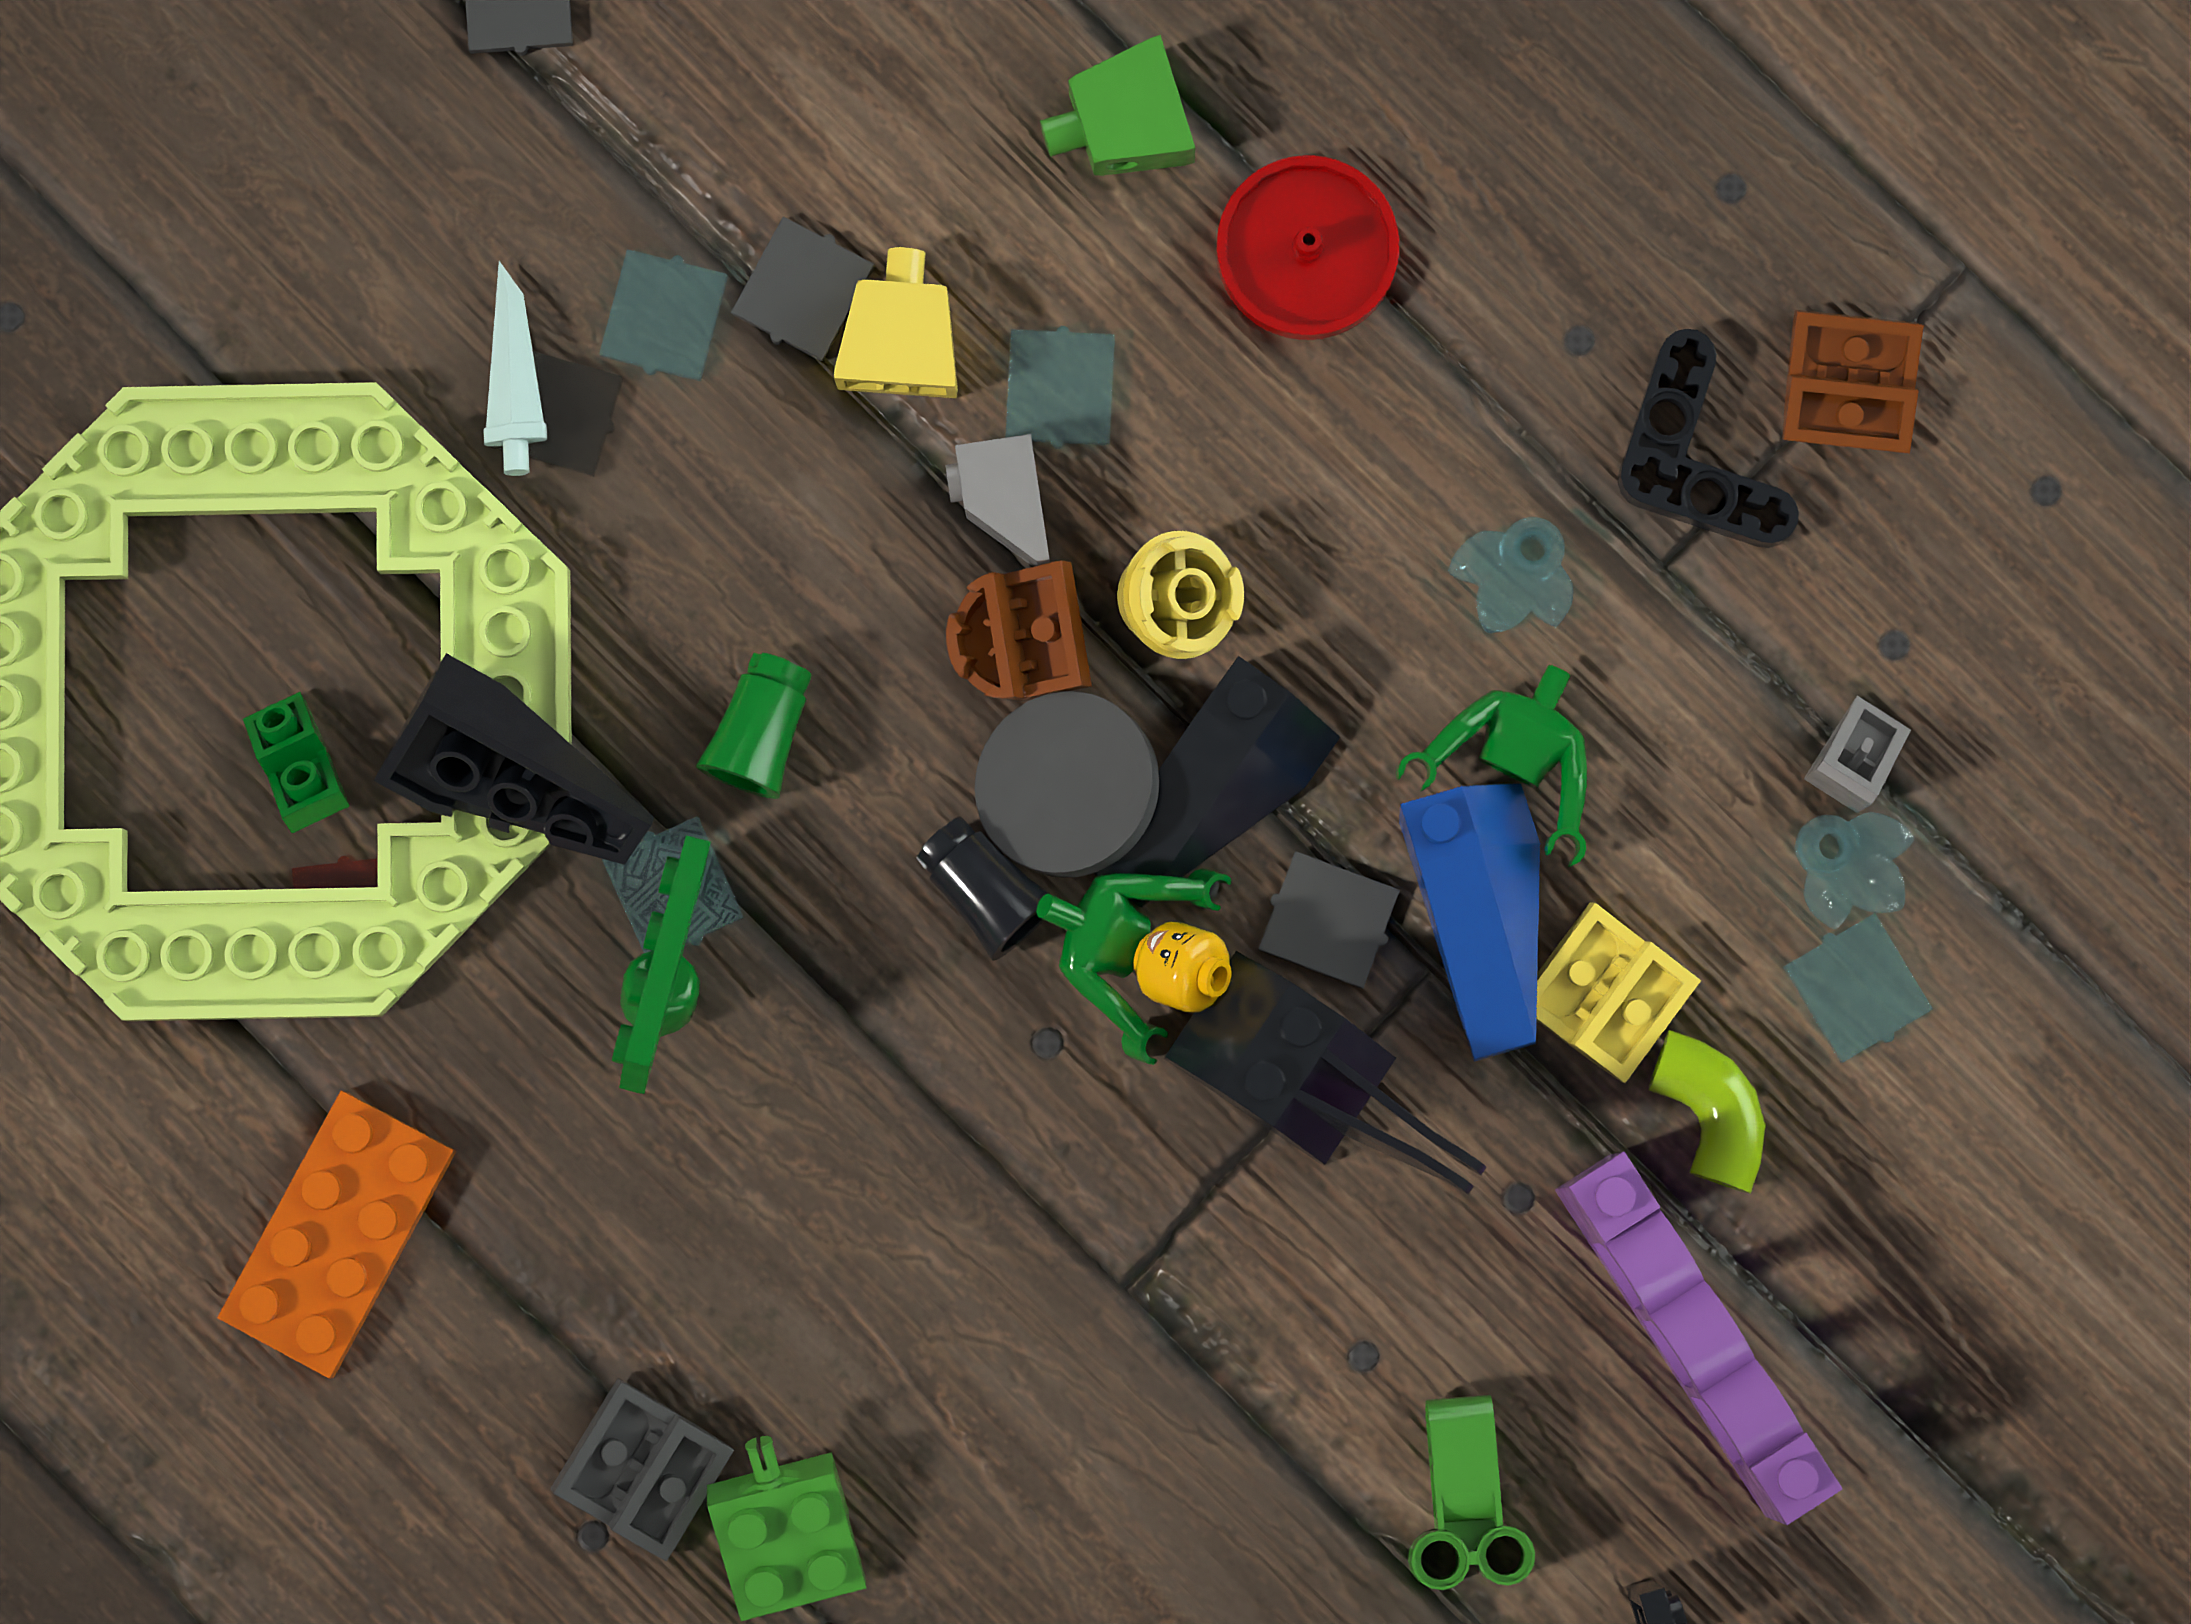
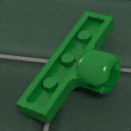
[612,835,711,1094]

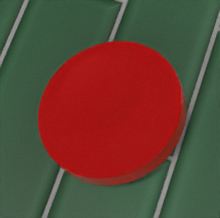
[1216,155,1399,340]

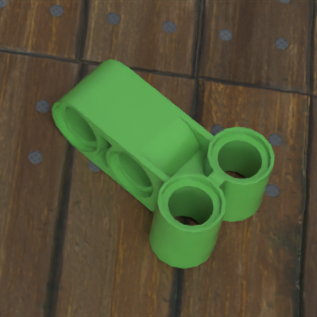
[1408,1395,1535,1590]

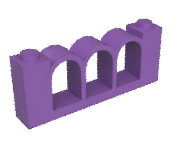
[1555,1151,1843,1525]

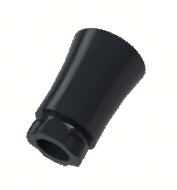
[916,816,1050,961]

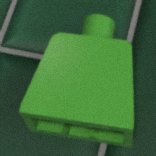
[1040,35,1196,176]

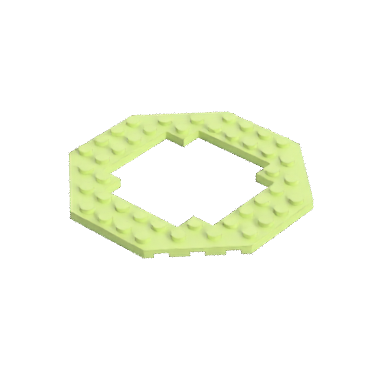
[0,382,572,1021]

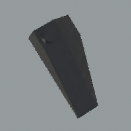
[374,653,654,865]
[1093,656,1341,908]

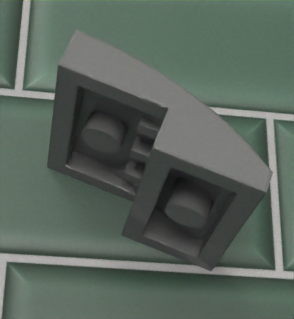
[550,1378,734,1562]

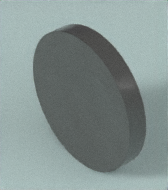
[975,691,1159,878]

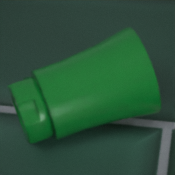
[696,652,812,799]

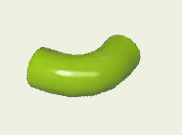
[1648,1030,1766,1194]

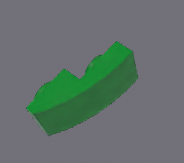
[243,692,350,833]

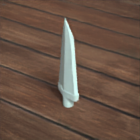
[484,261,547,476]

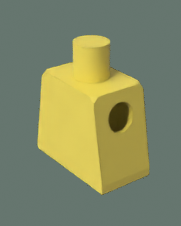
[834,247,958,398]

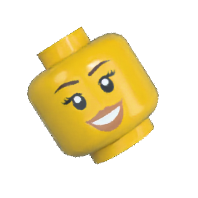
[1134,922,1232,1012]

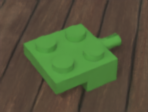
[707,1436,866,1621]

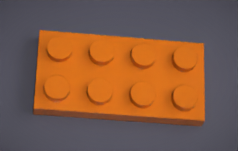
[217,1090,457,1379]

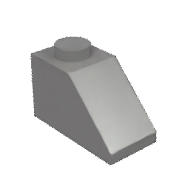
[945,434,1050,567]

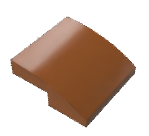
[1782,310,1924,454]

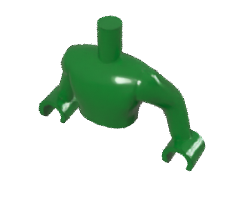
[1396,665,1587,867]
[1036,868,1231,1065]

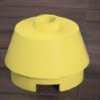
[1117,531,1244,659]

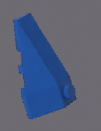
[1399,784,1540,1062]

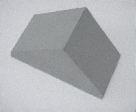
[1804,696,1911,813]

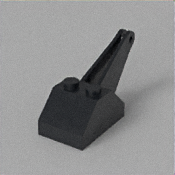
[1164,951,1487,1195]

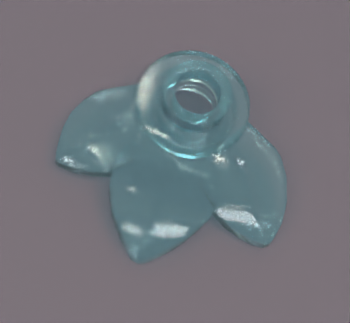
[1448,517,1573,634]
[1795,812,1914,929]

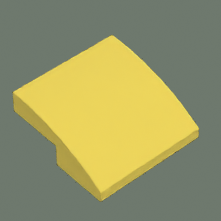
[1536,902,1701,1083]

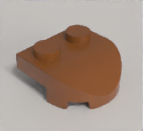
[946,560,1092,700]

